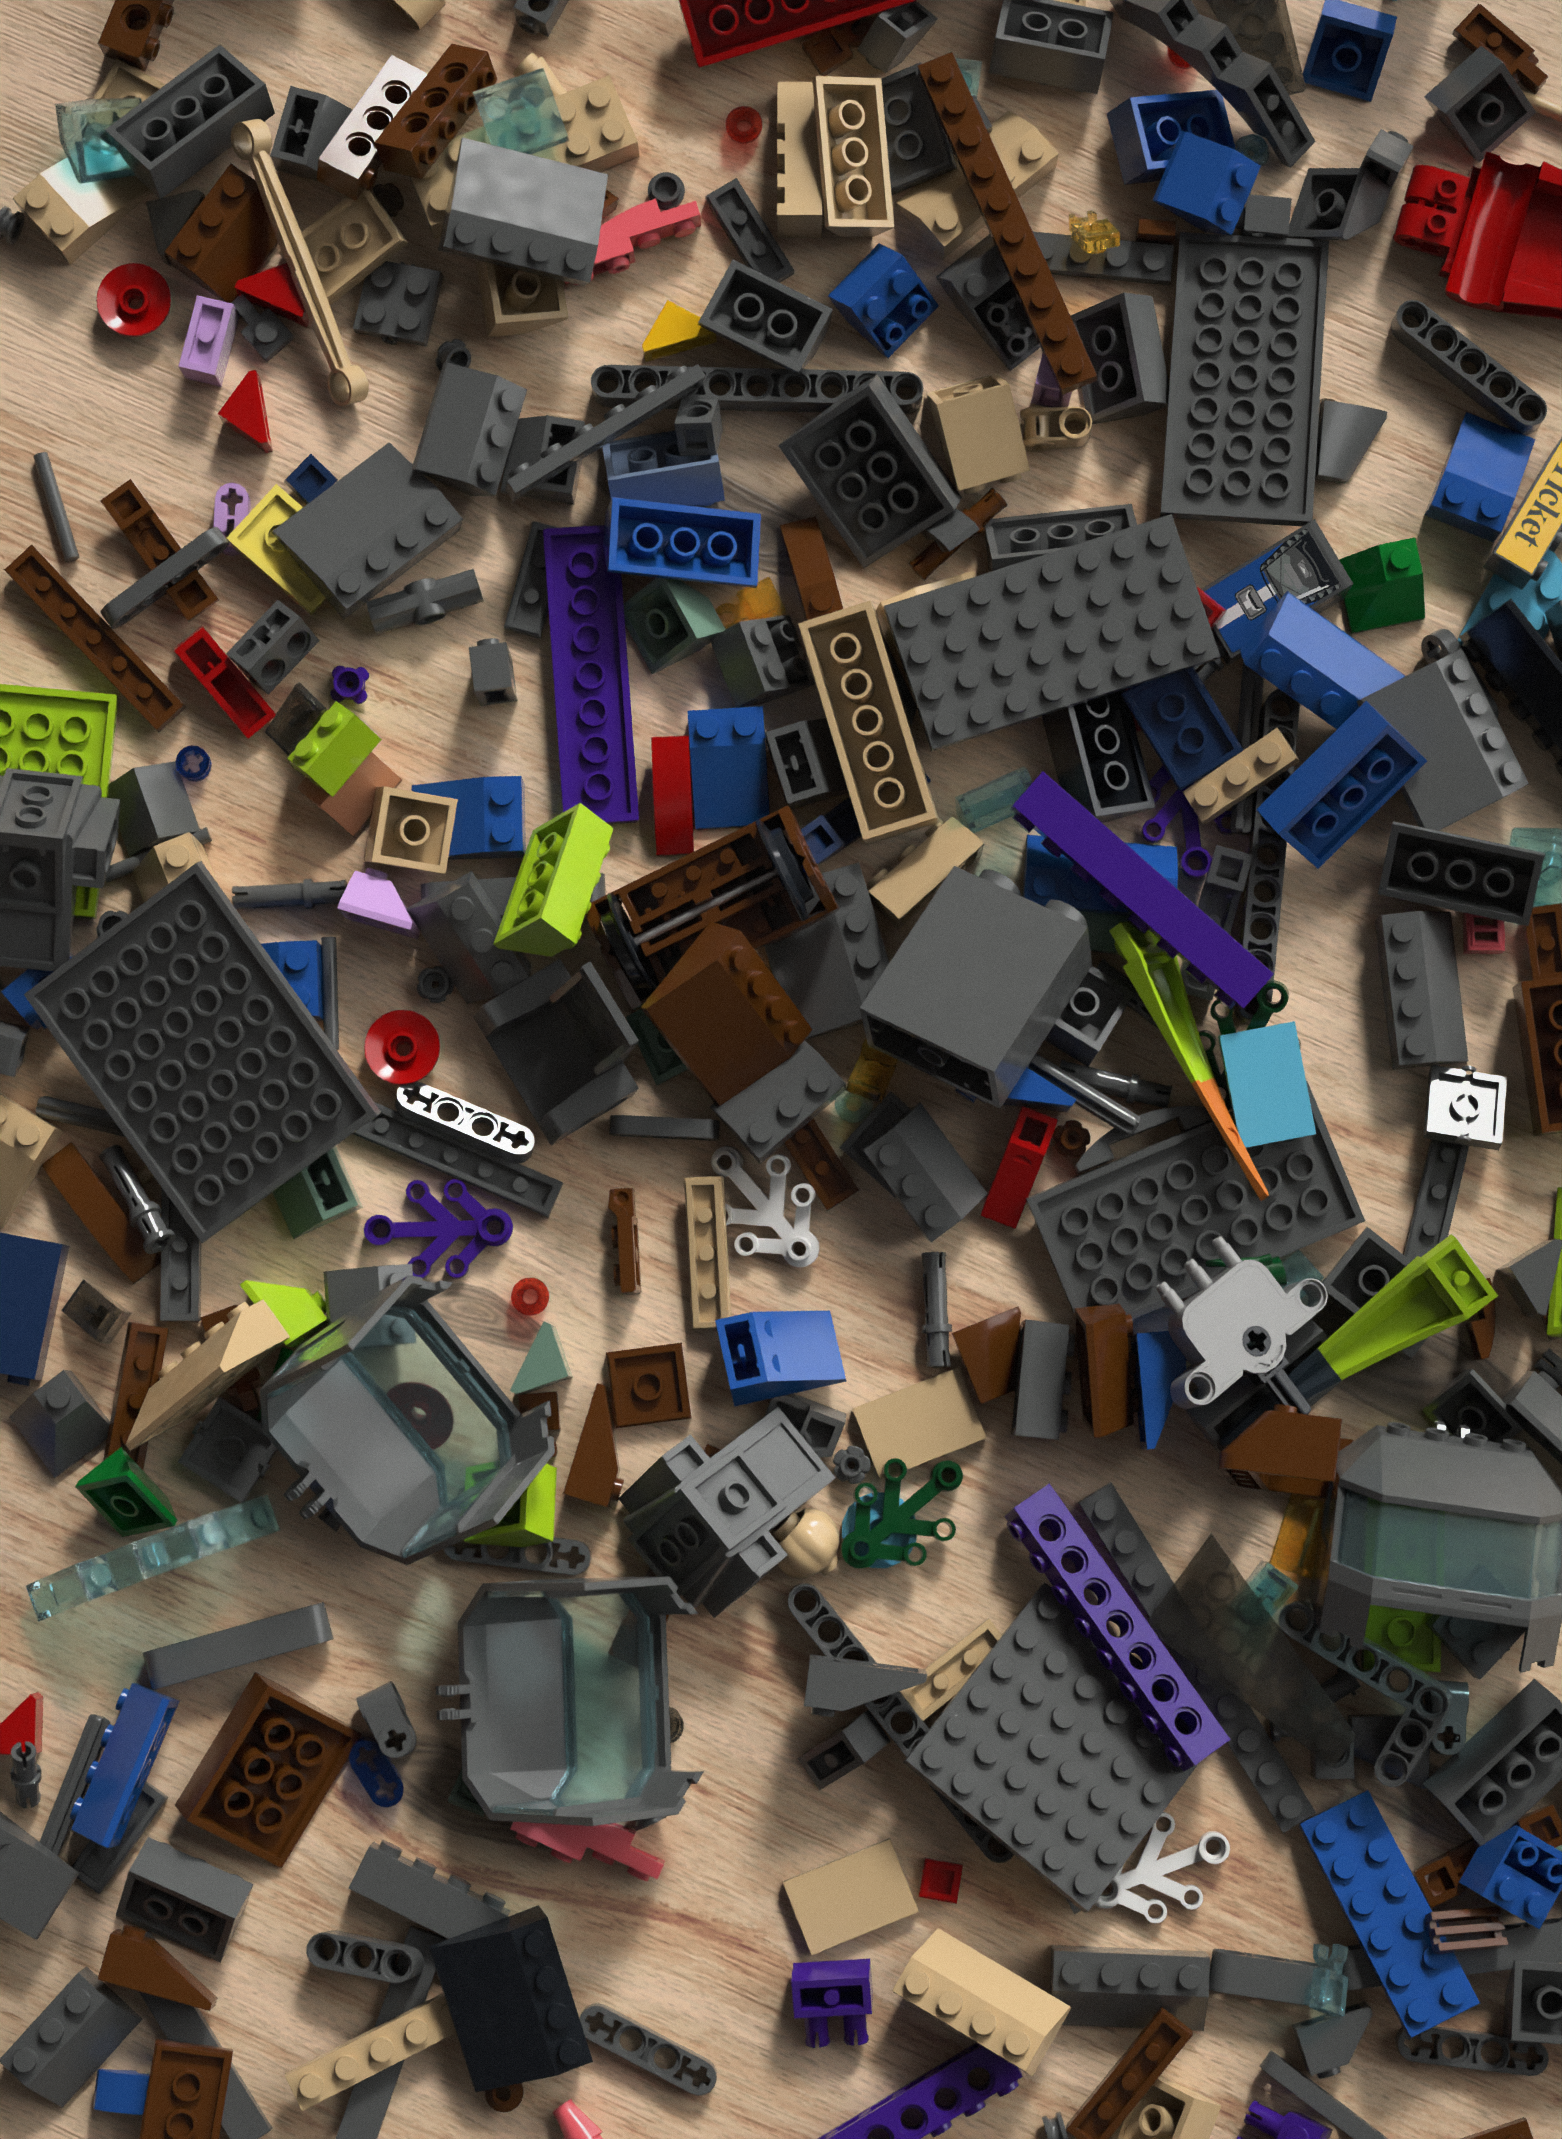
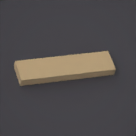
[684,1176,731,1330]

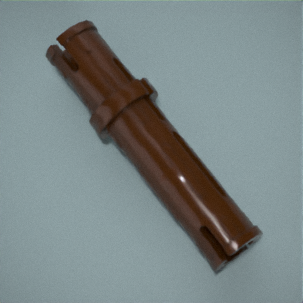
[908,488,1008,581]

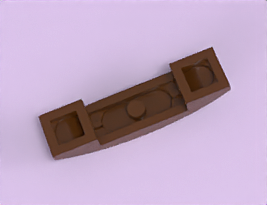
[100,479,219,622]
[42,1142,161,1284]
[1413,1804,1562,1908]

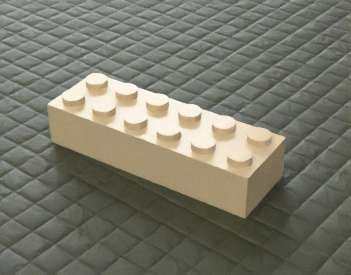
[409,75,640,239]
[798,600,940,845]

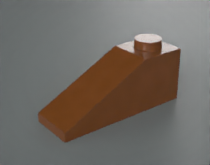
[780,516,843,621]
[563,1383,624,1507]
[98,1925,218,2011]

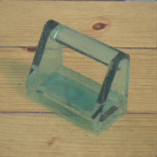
[955,766,1033,833]

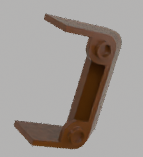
[1218,1404,1354,1501]

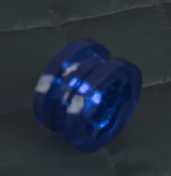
[176,745,212,782]

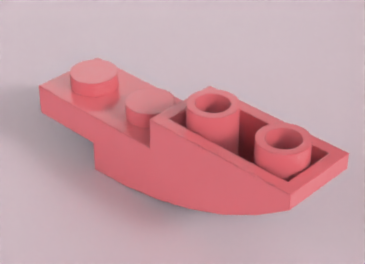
[564,198,701,285]
[510,1822,665,1881]

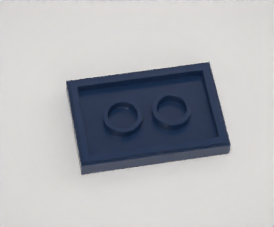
[1120,667,1243,791]

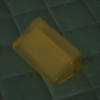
[1269,1494,1332,1579]

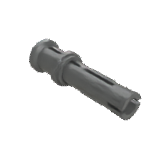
[99,1145,176,1254]

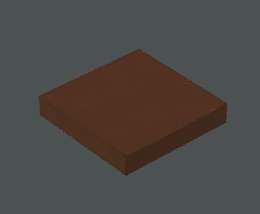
[606,1343,692,1428]

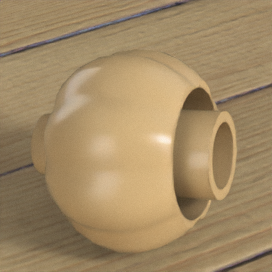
[771,1508,840,1579]

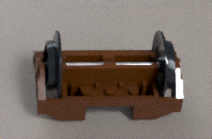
[586,805,840,1010]

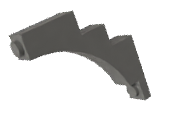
[1110,0,1316,168]

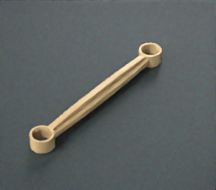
[231,119,369,406]

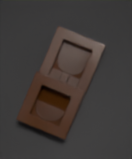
[1465,1278,1496,1360]

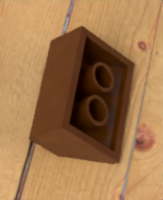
[165,163,296,303]
[1074,1304,1139,1438]

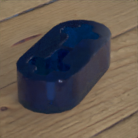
[349,1737,404,1807]

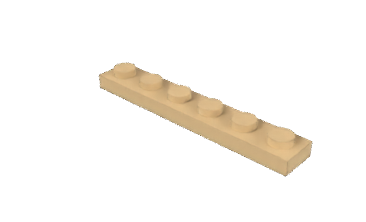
[285,1993,456,2111]

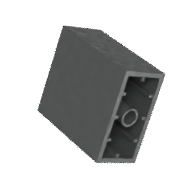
[860,866,1092,1108]

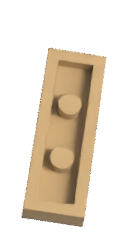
[1183,728,1300,825]
[900,1618,1002,1721]

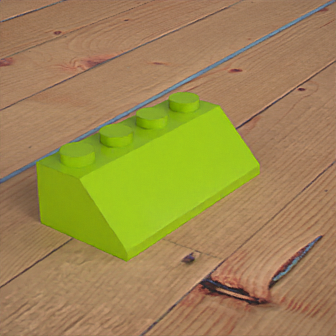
[493,803,614,957]

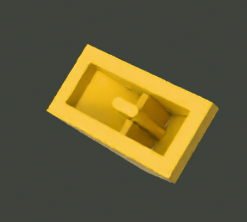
[642,300,717,362]

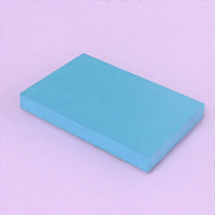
[1218,1021,1316,1148]

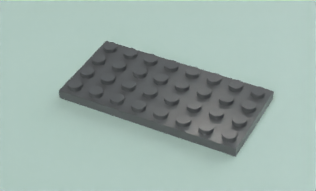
[1160,232,1329,526]
[883,514,1220,752]
[1026,1081,1365,1320]

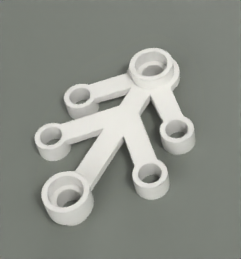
[711,1146,819,1267]
[1094,1812,1230,1924]

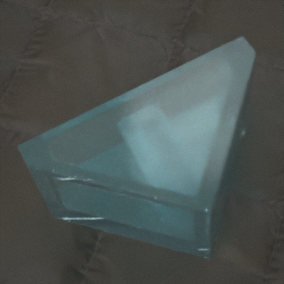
[1227,1560,1299,1631]

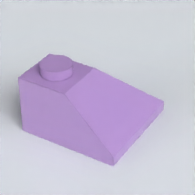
[337,868,420,940]

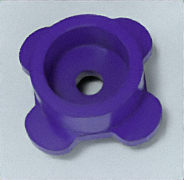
[330,666,369,704]

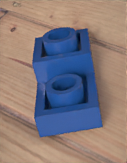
[93,2069,150,2115]

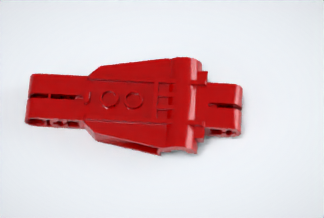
[1393,151,1562,319]

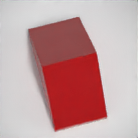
[234,263,310,328]
[218,370,273,453]
[0,1692,44,1755]

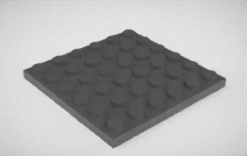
[903,1582,1200,1913]

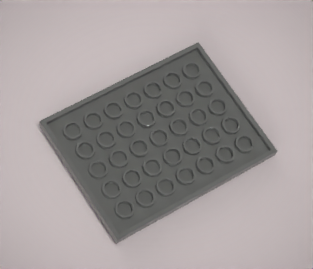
[24,861,382,1243]

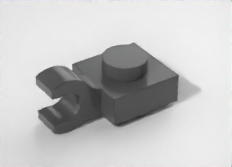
[231,294,294,362]

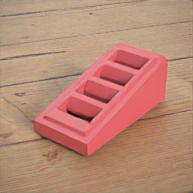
[1463,912,1505,954]

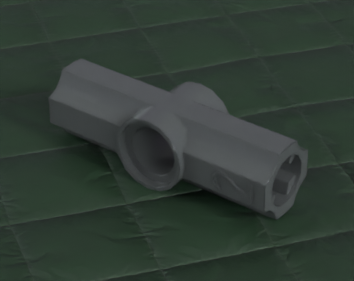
[366,569,484,634]

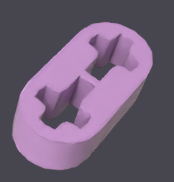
[213,483,251,556]

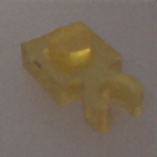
[1069,211,1120,254]
[715,577,786,629]

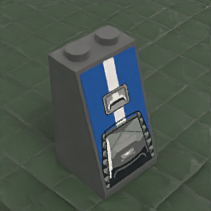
[1201,519,1353,666]

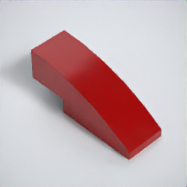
[173,626,277,739]
[651,736,694,856]

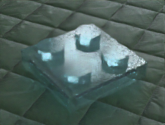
[473,68,569,154]

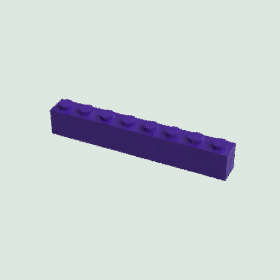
[1011,771,1274,1010]

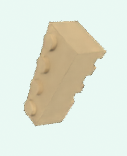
[777,82,825,238]

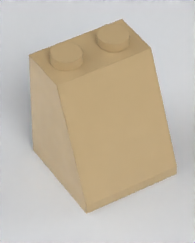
[926,373,1030,494]
[133,832,219,902]

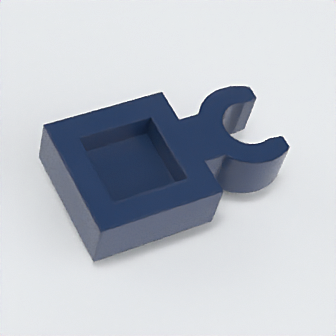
[284,454,338,504]

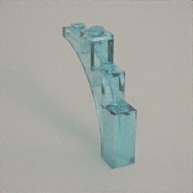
[26,1494,280,1622]

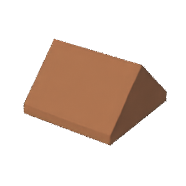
[296,752,402,837]

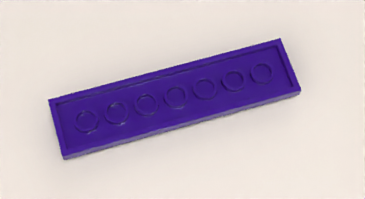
[543,525,639,824]

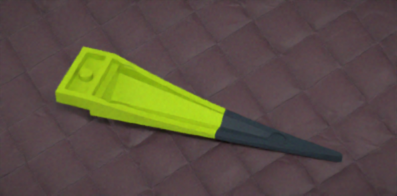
[1219,1234,1498,1446]

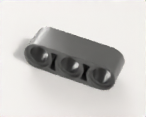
[306,1930,424,1983]
[1209,1949,1324,2006]

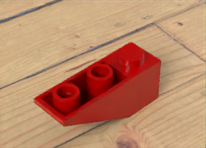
[980,1106,1058,1229]

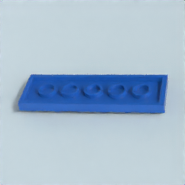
[1299,1790,1480,2039]

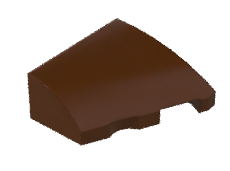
[951,1306,1021,1404]

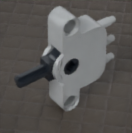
[1156,1236,1328,1415]

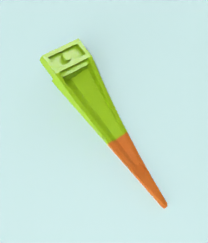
[1109,922,1269,1201]

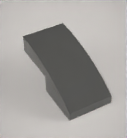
[921,509,980,552]

